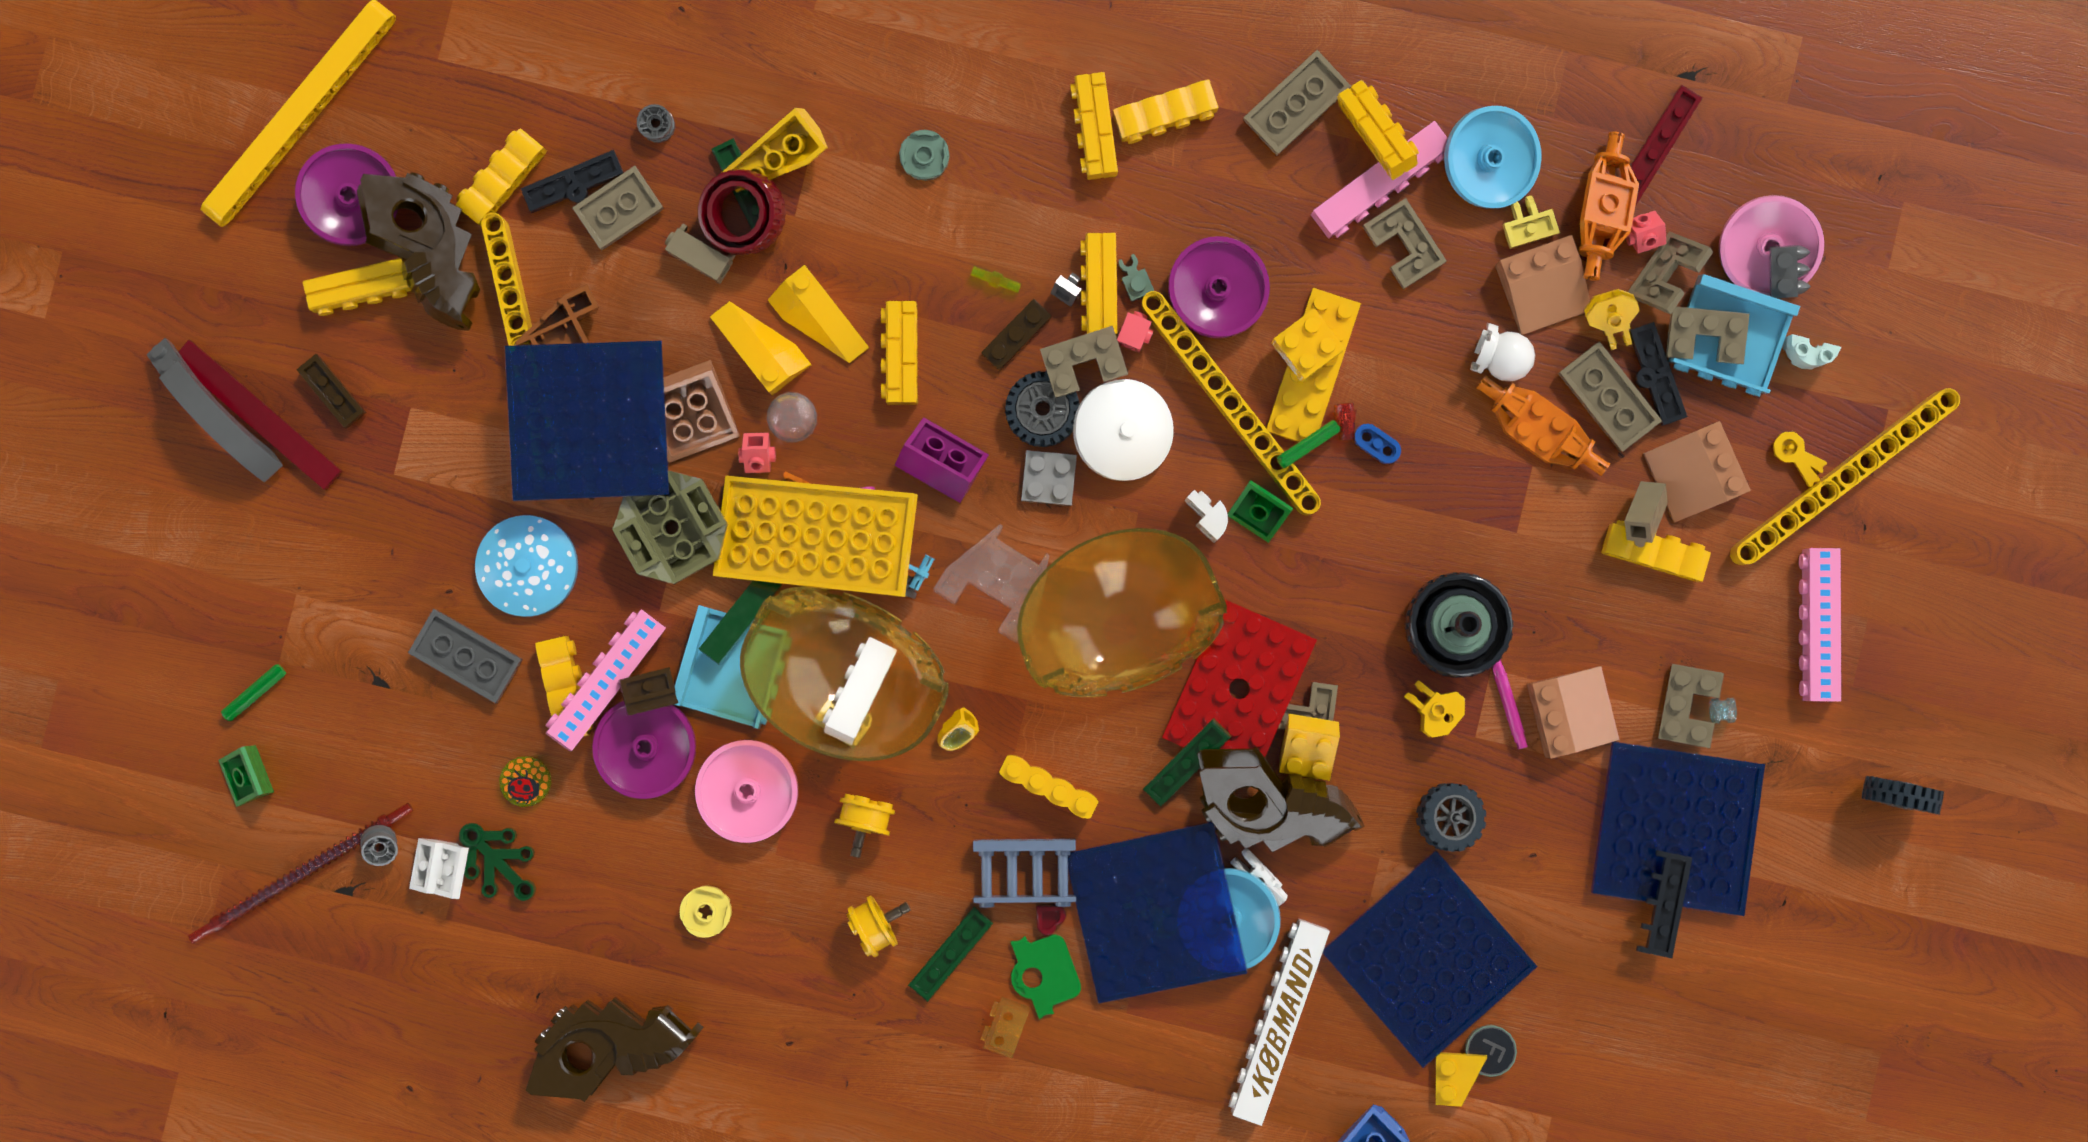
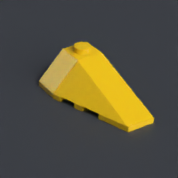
[721,108,828,192]
[768,265,869,363]
[710,301,811,396]

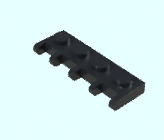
[1636,850,1692,958]

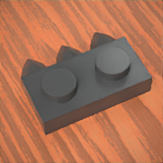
[1769,245,1811,298]

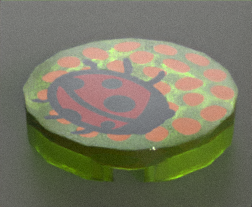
[499,756,551,807]

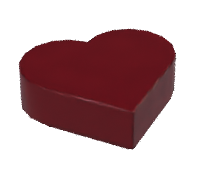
[1036,905,1066,935]

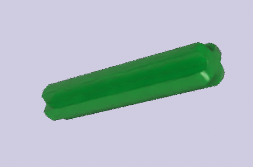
[1277,420,1340,468]
[221,664,286,721]

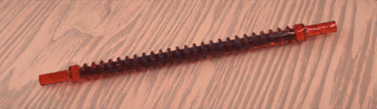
[188,803,413,943]

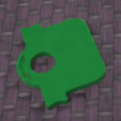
[1011,934,1081,1019]

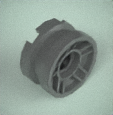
[637,104,675,143]
[360,825,398,866]

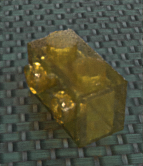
[980,996,1030,1059]

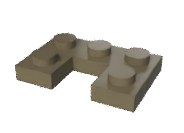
[1362,198,1447,290]
[1628,231,1713,315]
[1666,307,1750,365]
[1040,326,1128,398]
[1658,664,1724,748]
[1278,682,1338,729]

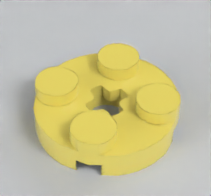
[680,886,732,938]

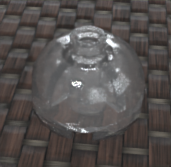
[767,392,817,443]

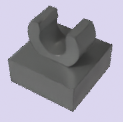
[1051,272,1081,307]

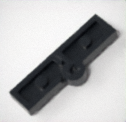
[520,150,624,213]
[1629,322,1688,426]

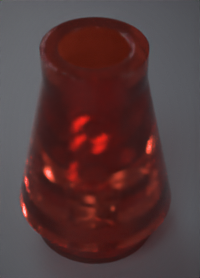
[1332,403,1357,440]

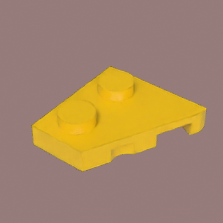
[1436,1052,1487,1107]

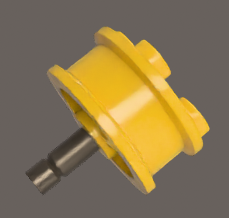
[834,794,895,858]
[846,895,911,957]

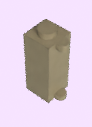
[665,223,735,284]
[1625,481,1668,547]

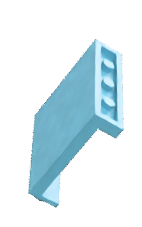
[1668,274,1800,397]
[674,605,792,729]

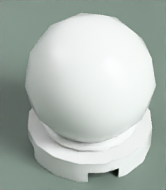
[1470,323,1535,381]

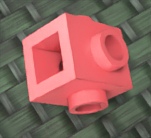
[1625,211,1667,253]
[738,433,776,473]

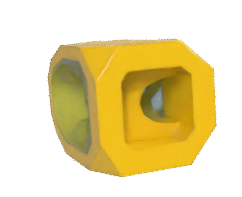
[937,707,979,751]

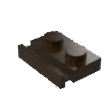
[618,667,678,716]

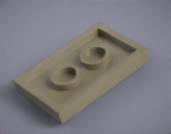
[572,166,664,250]

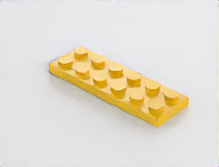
[1266,288,1361,443]

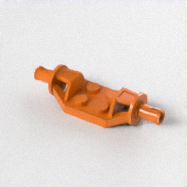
[1578,132,1639,281]
[1476,375,1610,477]

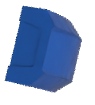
[1337,1104,1410,1142]

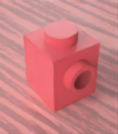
[1117,311,1154,353]

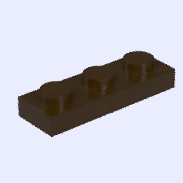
[981,299,1052,371]
[296,354,367,428]

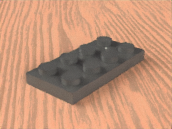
[408,609,523,703]

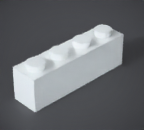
[822,637,897,745]

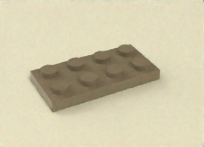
[1243,50,1351,156]
[1558,342,1662,453]

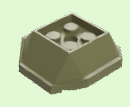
[612,470,728,584]

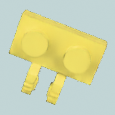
[1502,195,1560,249]

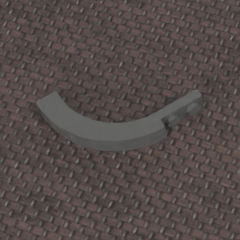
[147,338,283,483]

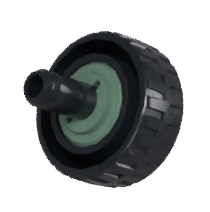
[1404,572,1514,678]

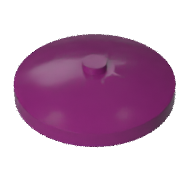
[295,144,399,246]
[1168,236,1270,338]
[593,701,696,799]

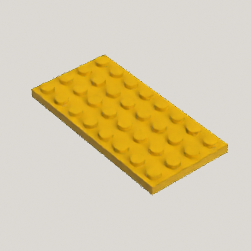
[713,476,918,597]

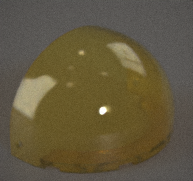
[1017,528,1227,697]
[740,586,949,761]

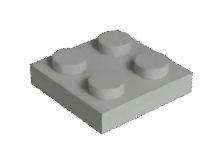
[1021,450,1077,506]

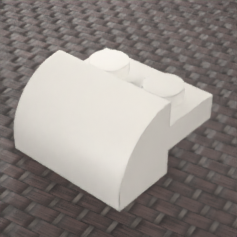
[1185,490,1228,543]
[409,838,469,899]

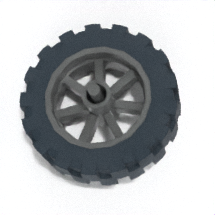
[1416,783,1486,852]

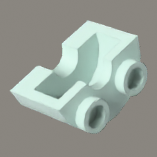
[1783,334,1841,369]

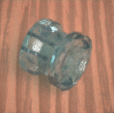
[1709,698,1737,723]

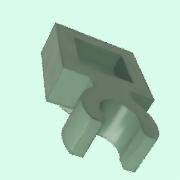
[1119,254,1154,303]

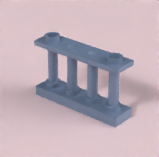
[973,839,1076,908]

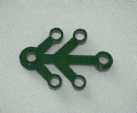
[459,823,536,901]

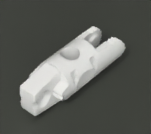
[1230,848,1288,906]

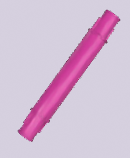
[1492,660,1528,749]

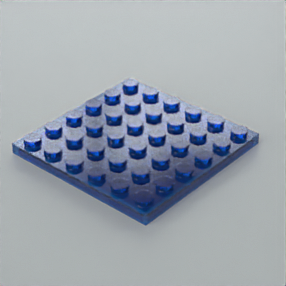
[505,340,669,501]
[1591,742,1765,916]
[1068,822,1248,1003]
[1322,850,1538,1068]

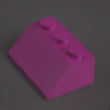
[895,417,989,503]

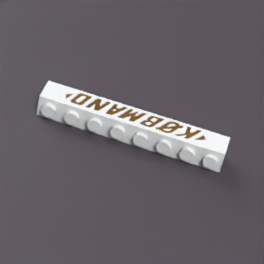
[1229,918,1330,1126]

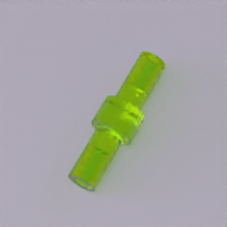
[971,266,1021,293]

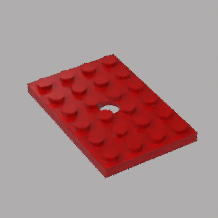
[1162,599,1317,757]

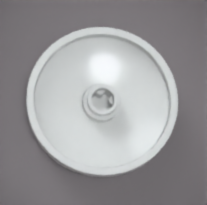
[1073,379,1173,481]

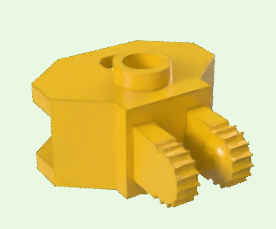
[1584,289,1640,350]
[1404,680,1465,738]

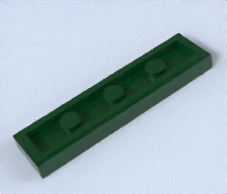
[711,138,759,229]
[699,581,782,665]
[1143,718,1231,807]
[908,907,993,1002]

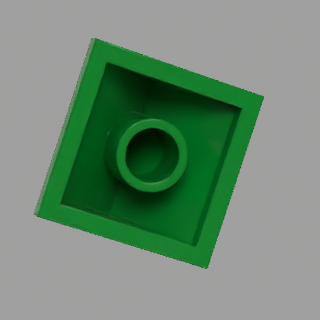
[1227,480,1293,543]
[218,745,274,807]

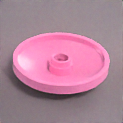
[1719,195,1824,296]
[695,740,798,843]

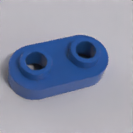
[1354,424,1401,464]

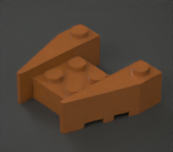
[514,284,634,400]

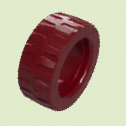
[698,169,786,255]

